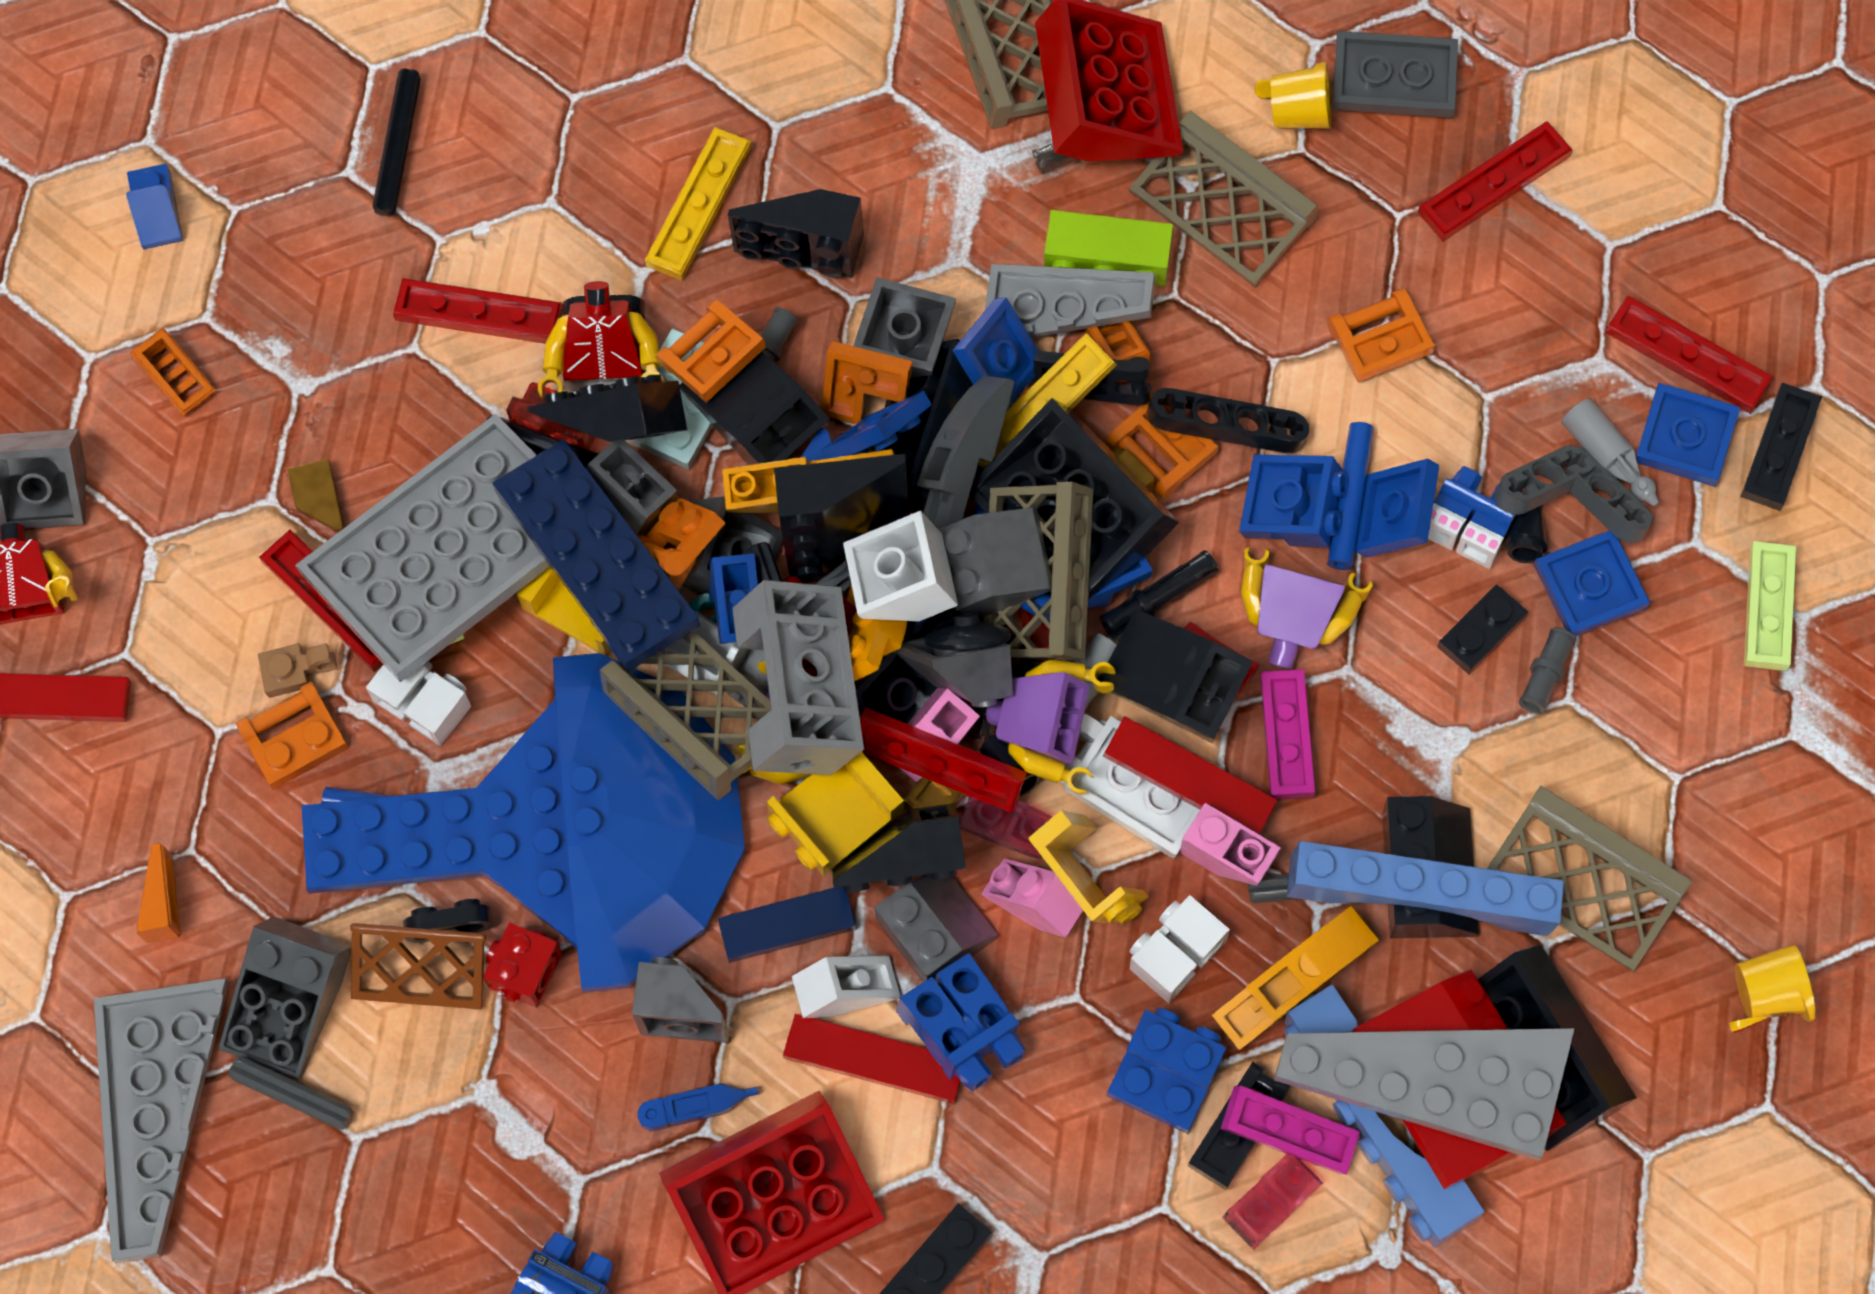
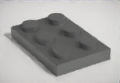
[1332,31,1458,118]

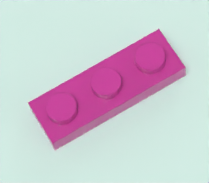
[1260,669,1315,800]
[1221,1086,1360,1175]

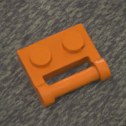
[1327,288,1435,383]
[655,299,767,403]
[1105,402,1218,499]
[637,498,725,576]
[235,681,349,790]

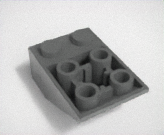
[218,916,351,1079]

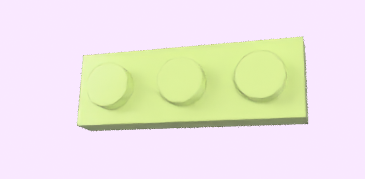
[1744,541,1796,671]

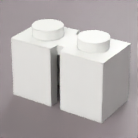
[366,661,472,747]
[1129,895,1230,1004]

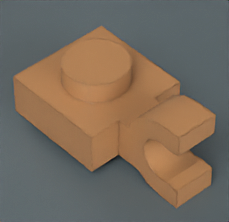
[258,643,338,698]

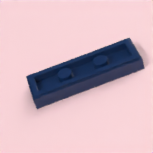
[718,886,856,963]

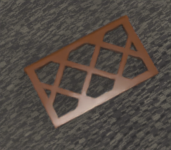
[350,923,486,1010]

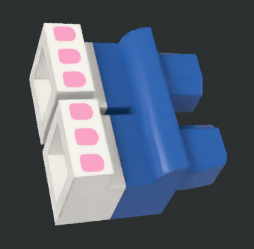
[1428,466,1515,569]

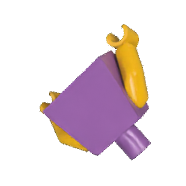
[1241,547,1373,669]
[986,660,1115,795]

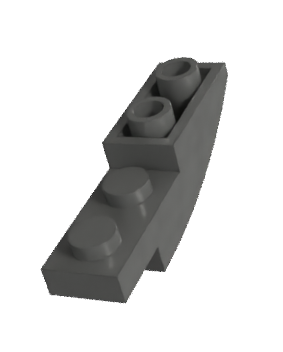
[917,376,1015,529]

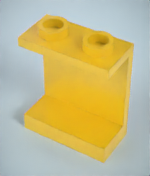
[517,567,612,657]
[766,752,904,877]
[1028,810,1149,925]

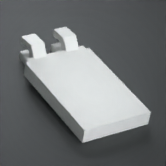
[1061,713,1200,859]

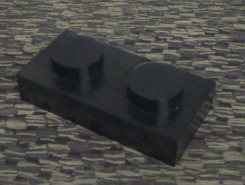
[1437,584,1528,675]

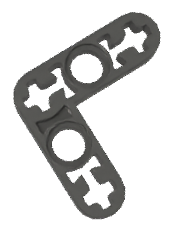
[1494,445,1653,543]

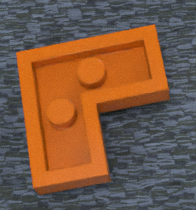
[821,341,913,424]

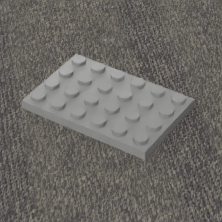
[296,414,550,682]

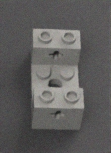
[732,580,864,775]

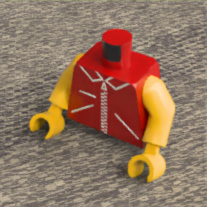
[538,281,667,398]
[0,523,78,625]

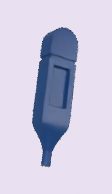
[638,1084,759,1131]

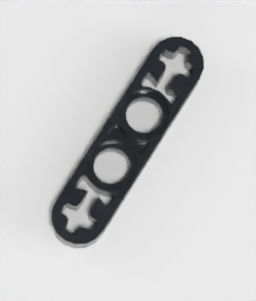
[1146,388,1310,453]

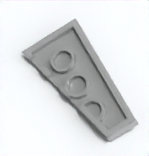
[985,264,1156,338]

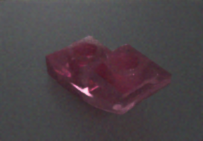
[959,796,1052,859]
[1222,1154,1323,1250]

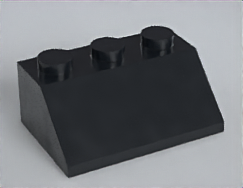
[1382,796,1479,938]

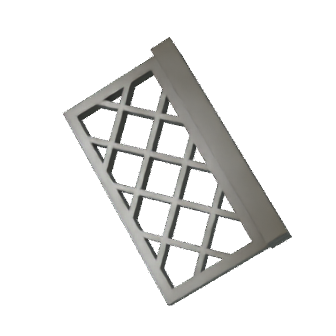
[945,0,1051,129]
[1129,110,1318,287]
[983,482,1093,660]
[600,631,772,801]
[1487,785,1692,972]

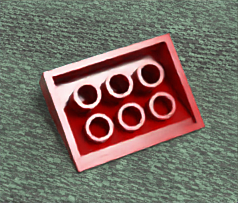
[1035,0,1183,162]
[1351,969,1567,1190]
[659,1091,885,1294]

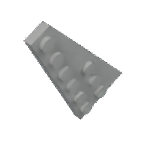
[94,979,229,1263]
[1274,1028,1575,1161]

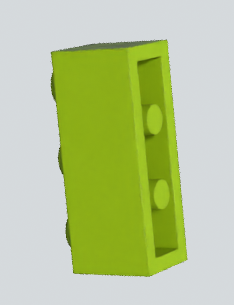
[1044,210,1173,286]

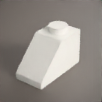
[792,956,901,1018]

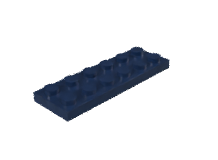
[492,439,701,672]

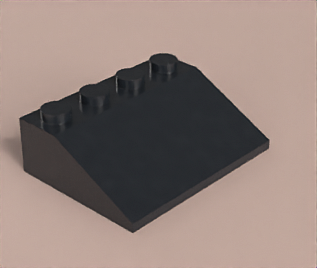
[969,398,1179,599]
[774,454,910,582]

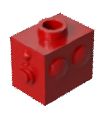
[483,922,563,1008]

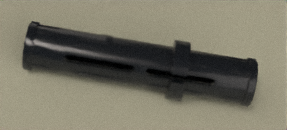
[1099,550,1219,639]

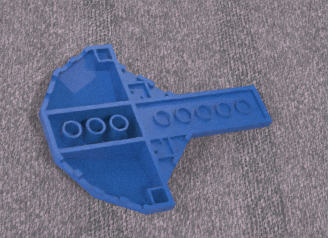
[302,653,745,993]

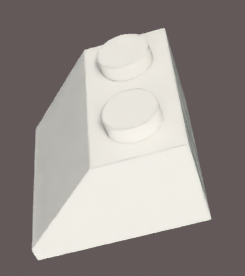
[843,511,958,621]

